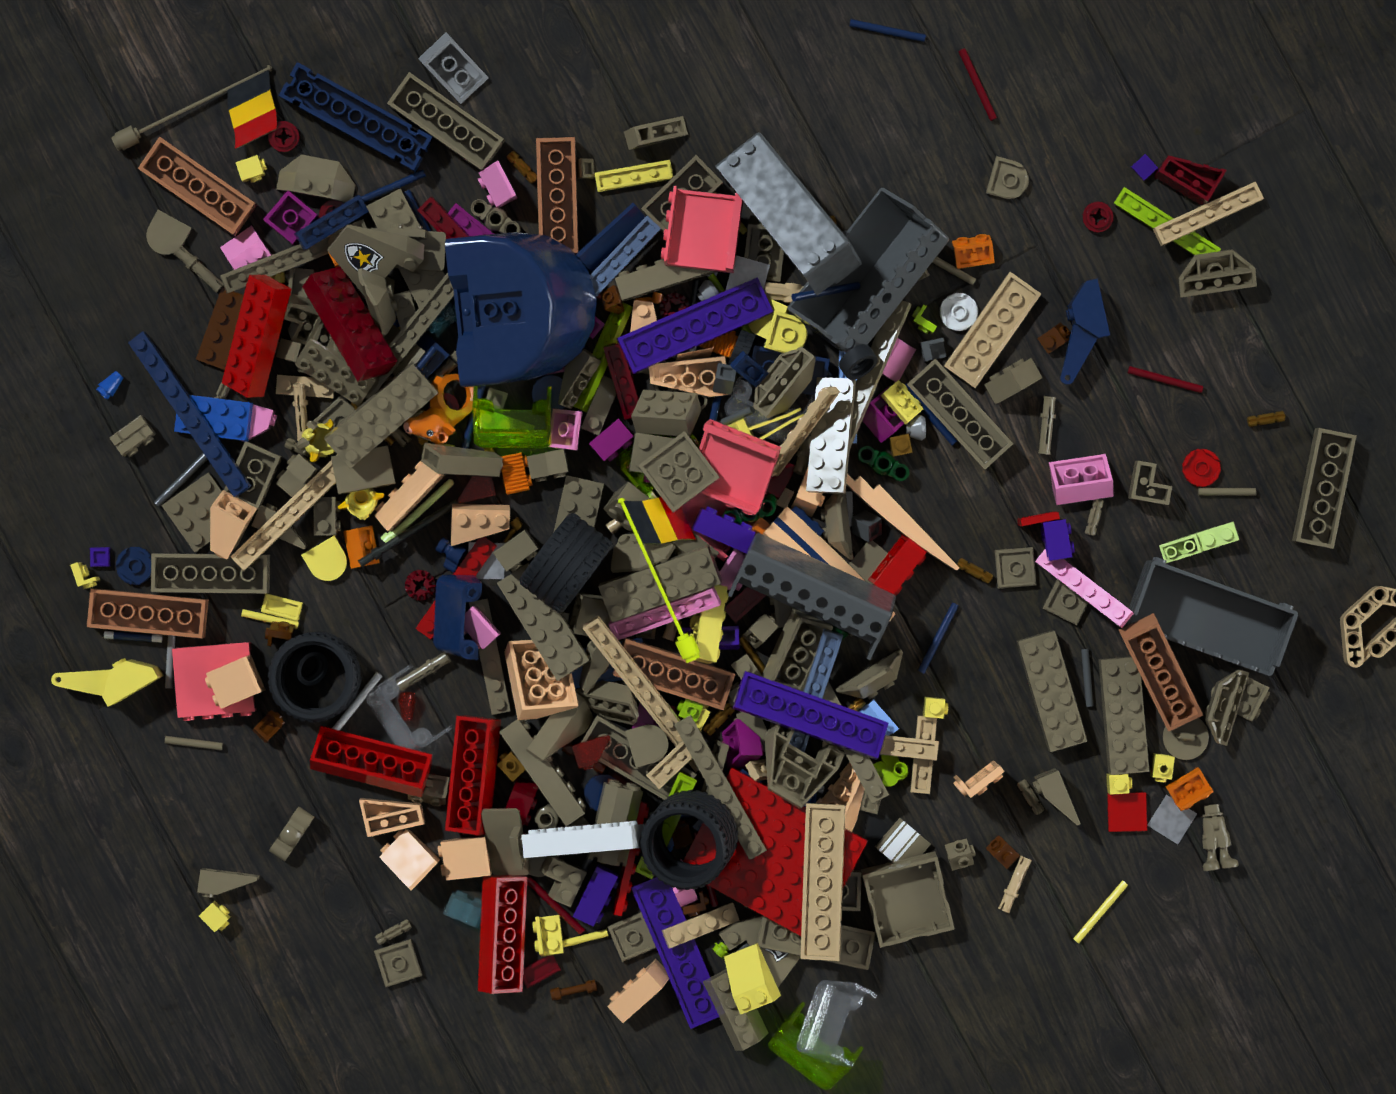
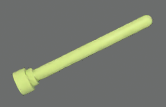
[380,479,454,543]

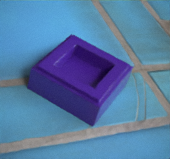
[1131,154,1158,181]
[90,547,110,567]

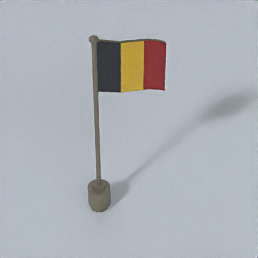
[111,65,277,151]

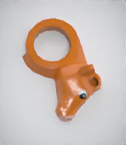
[403,374,477,445]

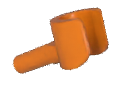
[636,292,663,304]

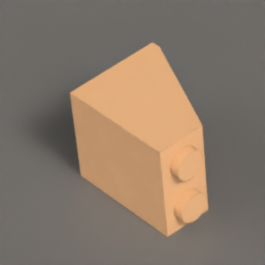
[210,490,257,560]
[205,655,266,709]
[380,828,440,890]
[438,835,492,880]

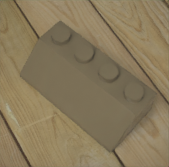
[762,608,833,692]
[703,969,768,1051]

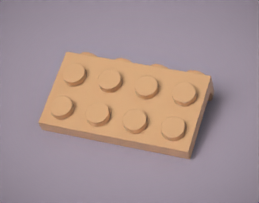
[953,760,1005,798]

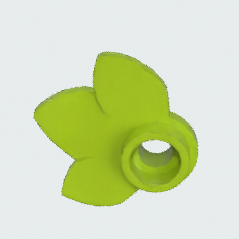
[873,755,908,787]

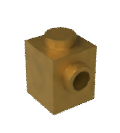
[497,751,526,782]

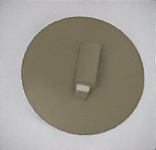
[1163,718,1209,760]

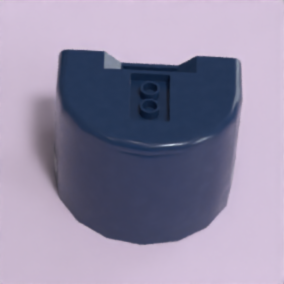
[445,232,597,387]

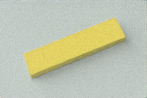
[595,160,673,192]

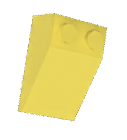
[724,943,781,1015]

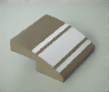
[875,818,931,862]

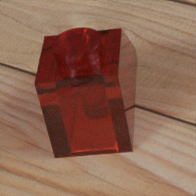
[458,475,497,504]
[572,734,611,770]

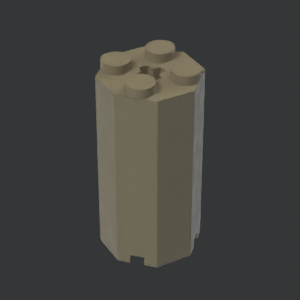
[587,778,643,866]

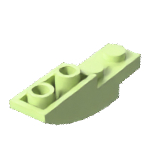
[1159,521,1240,563]

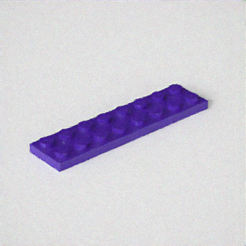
[617,277,774,374]
[733,671,889,760]
[631,877,719,1029]

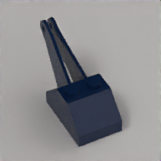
[1060,278,1110,385]

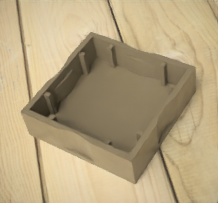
[861,851,955,948]

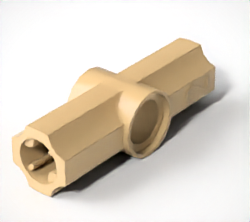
[764,282,804,303]

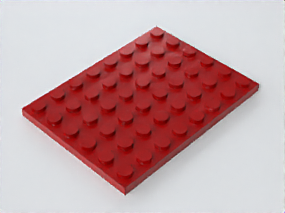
[683,767,868,936]

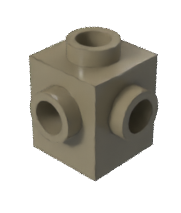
[945,838,976,871]

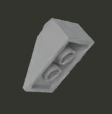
[418,32,488,104]

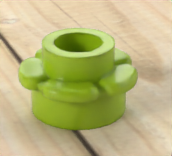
[712,942,729,959]

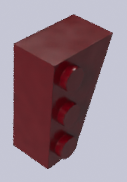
[1154,155,1227,206]
[506,776,538,834]

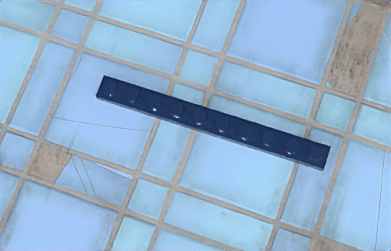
[128,331,251,498]

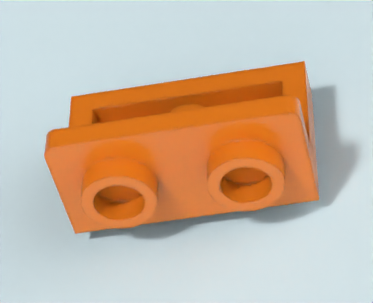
[1165,767,1214,811]

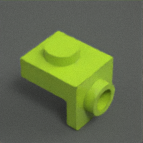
[912,304,937,334]
[677,698,703,723]

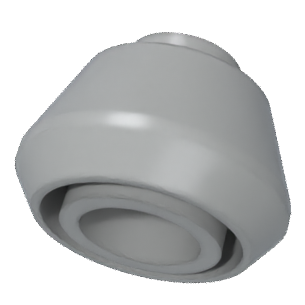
[697,280,719,301]
[906,414,926,441]

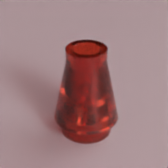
[397,692,416,721]

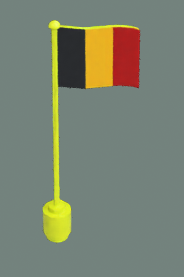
[618,497,701,663]

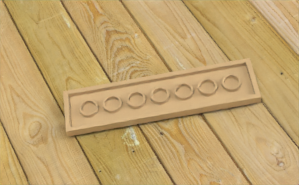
[800,803,846,961]

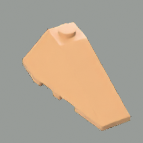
[649,356,728,397]
[816,762,864,831]

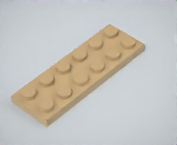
[944,272,1041,388]

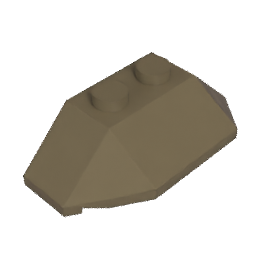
[276,155,356,203]
[1178,249,1257,297]
[358,268,399,337]
[753,347,816,419]
[820,492,853,560]
[611,534,676,573]
[835,649,903,700]
[1205,669,1249,746]
[576,680,639,725]

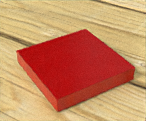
[1017,511,1060,526]
[1107,792,1147,832]

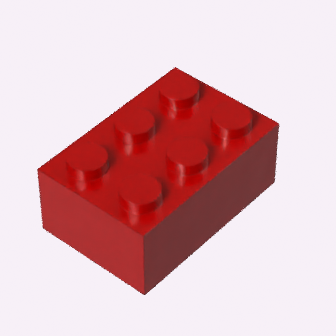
[868,534,927,596]

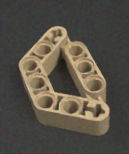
[1340,586,1396,668]

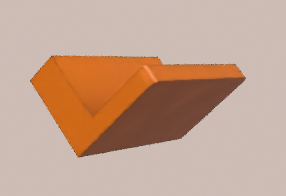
[344,526,380,569]

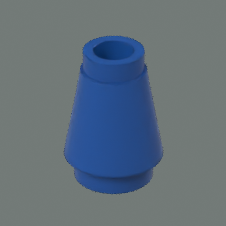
[96,371,124,400]

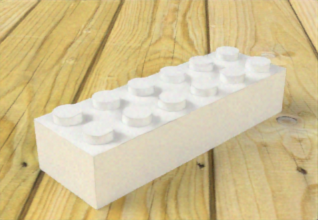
[522,821,644,858]

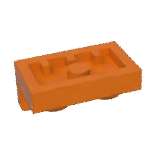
[952,234,995,269]

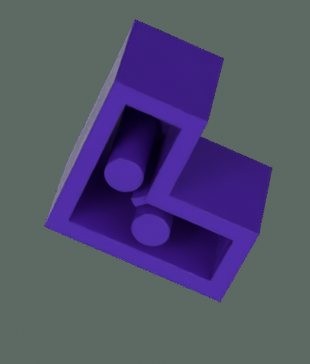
[1039,519,1075,561]

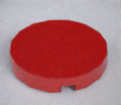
[1182,449,1221,487]

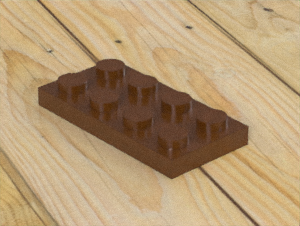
[196,287,244,370]

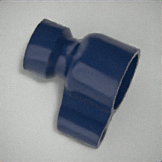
[435,537,467,573]

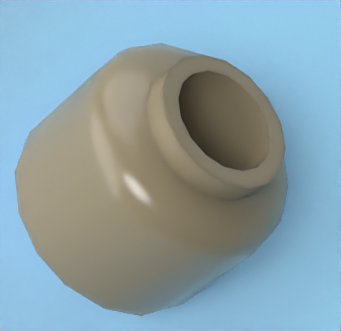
[535,804,561,829]

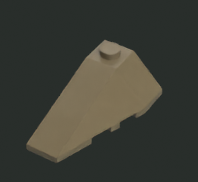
[526,693,594,762]

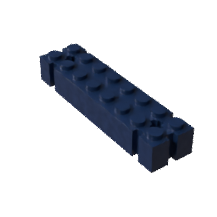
[278,62,434,172]

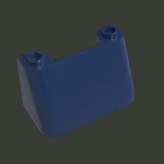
[433,575,482,659]

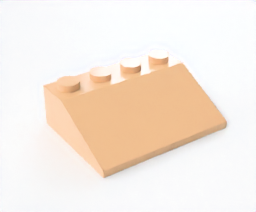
[374,461,445,531]
[504,640,578,720]

